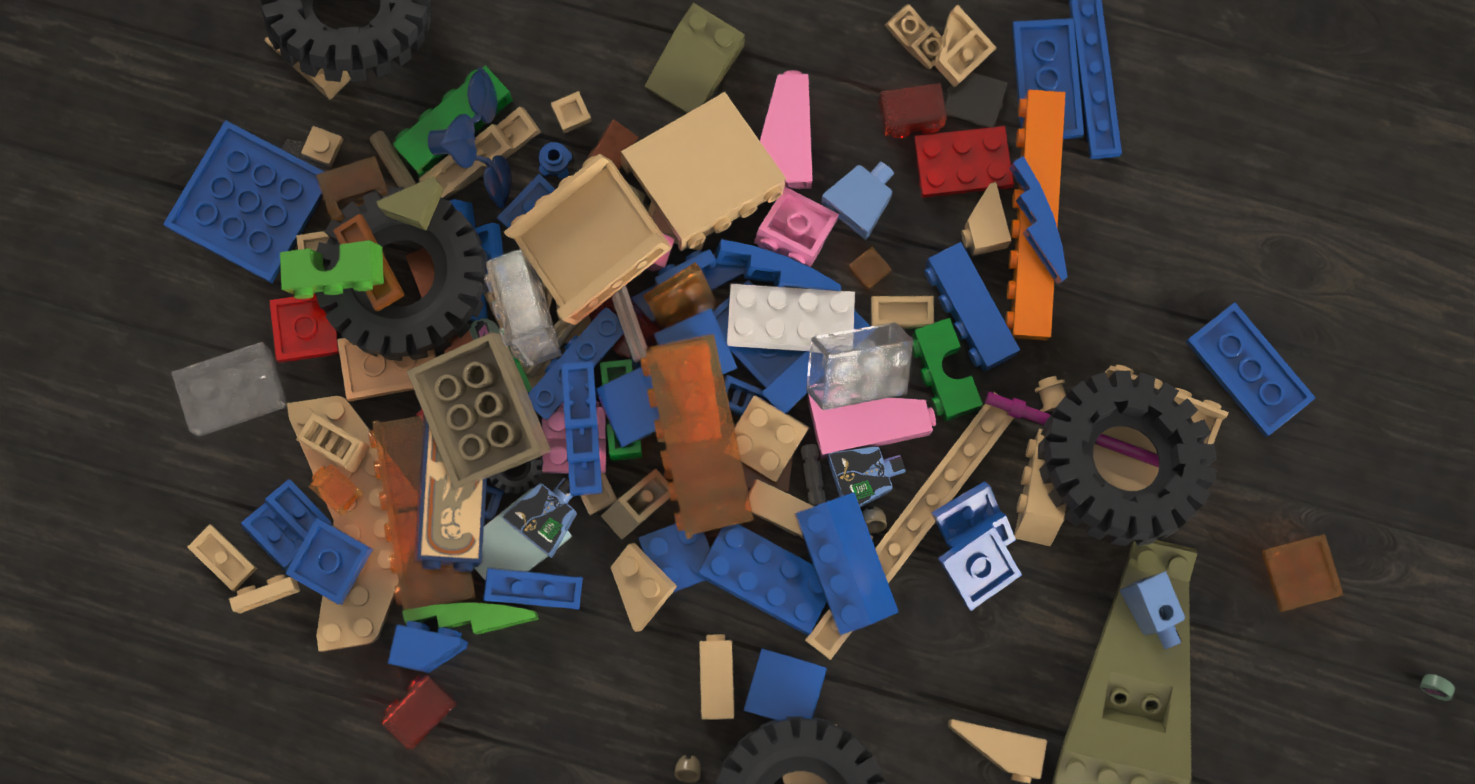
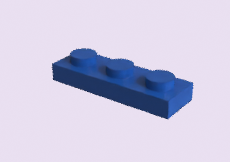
[483,567,583,609]

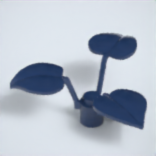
[428,67,512,209]

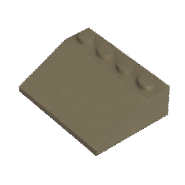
[407,332,551,489]

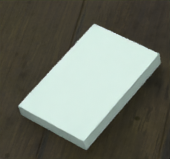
[474,488,572,580]

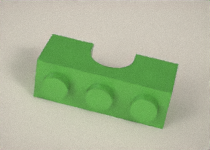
[280,240,384,299]

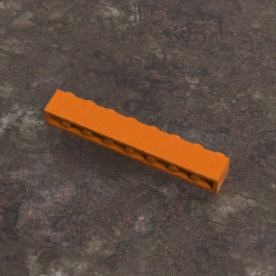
[1005,90,1066,341]

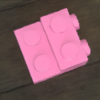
[754,187,839,267]
[542,401,606,473]

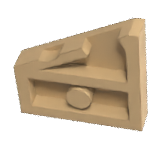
[934,5,996,87]
[611,543,677,632]

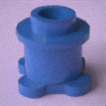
[539,142,573,180]

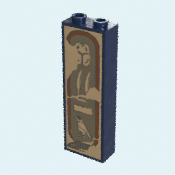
[414,412,487,572]

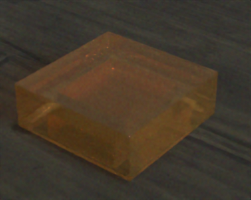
[848,247,892,291]

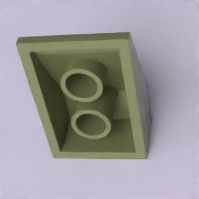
[645,3,745,114]

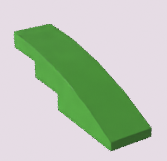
[403,603,539,635]

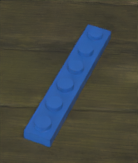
[1069,0,1122,159]

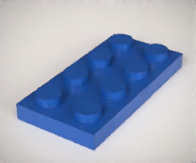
[1012,19,1084,139]
[1186,302,1316,438]
[697,518,827,636]

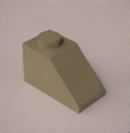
[601,469,676,540]

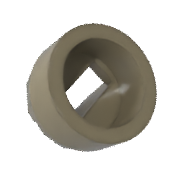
[862,506,887,534]
[675,755,701,783]

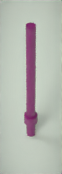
[985,392,1159,468]

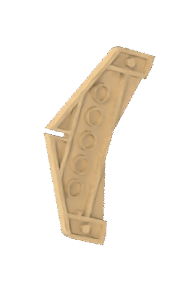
[287,396,418,652]

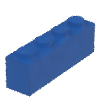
[924,242,1020,373]

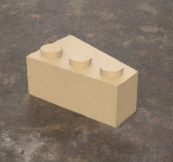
[1014,429,1066,546]

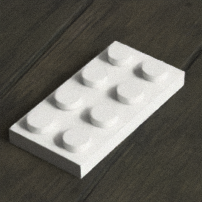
[727,284,855,354]

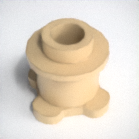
[1035,376,1066,413]

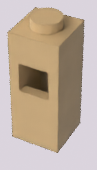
[700,635,734,720]

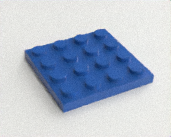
[163,120,334,284]

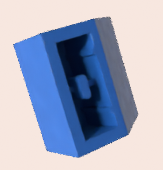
[388,621,468,673]

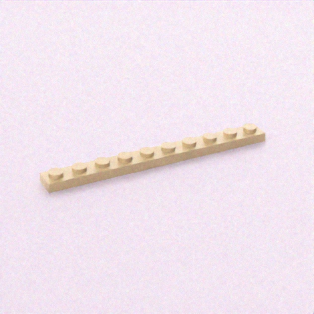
[805,392,1014,660]

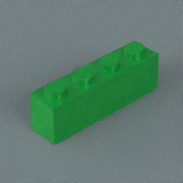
[393,65,512,178]

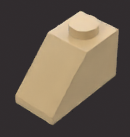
[961,182,1011,256]

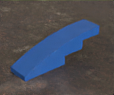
[1009,156,1067,285]
[715,239,841,291]
[761,310,876,414]
[561,362,602,496]

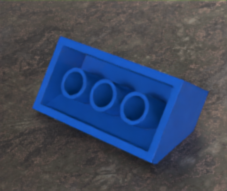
[795,492,899,635]

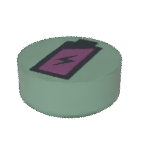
[469,319,500,340]
[1420,674,1455,701]

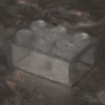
[484,249,562,368]
[806,322,913,410]
[171,342,287,437]

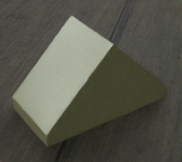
[376,176,443,231]

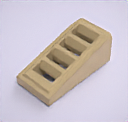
[296,413,370,473]

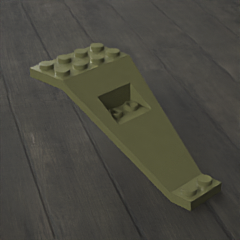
[1052,540,1197,784]

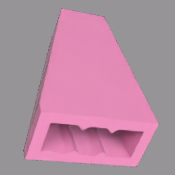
[760,71,812,189]
[807,392,936,459]

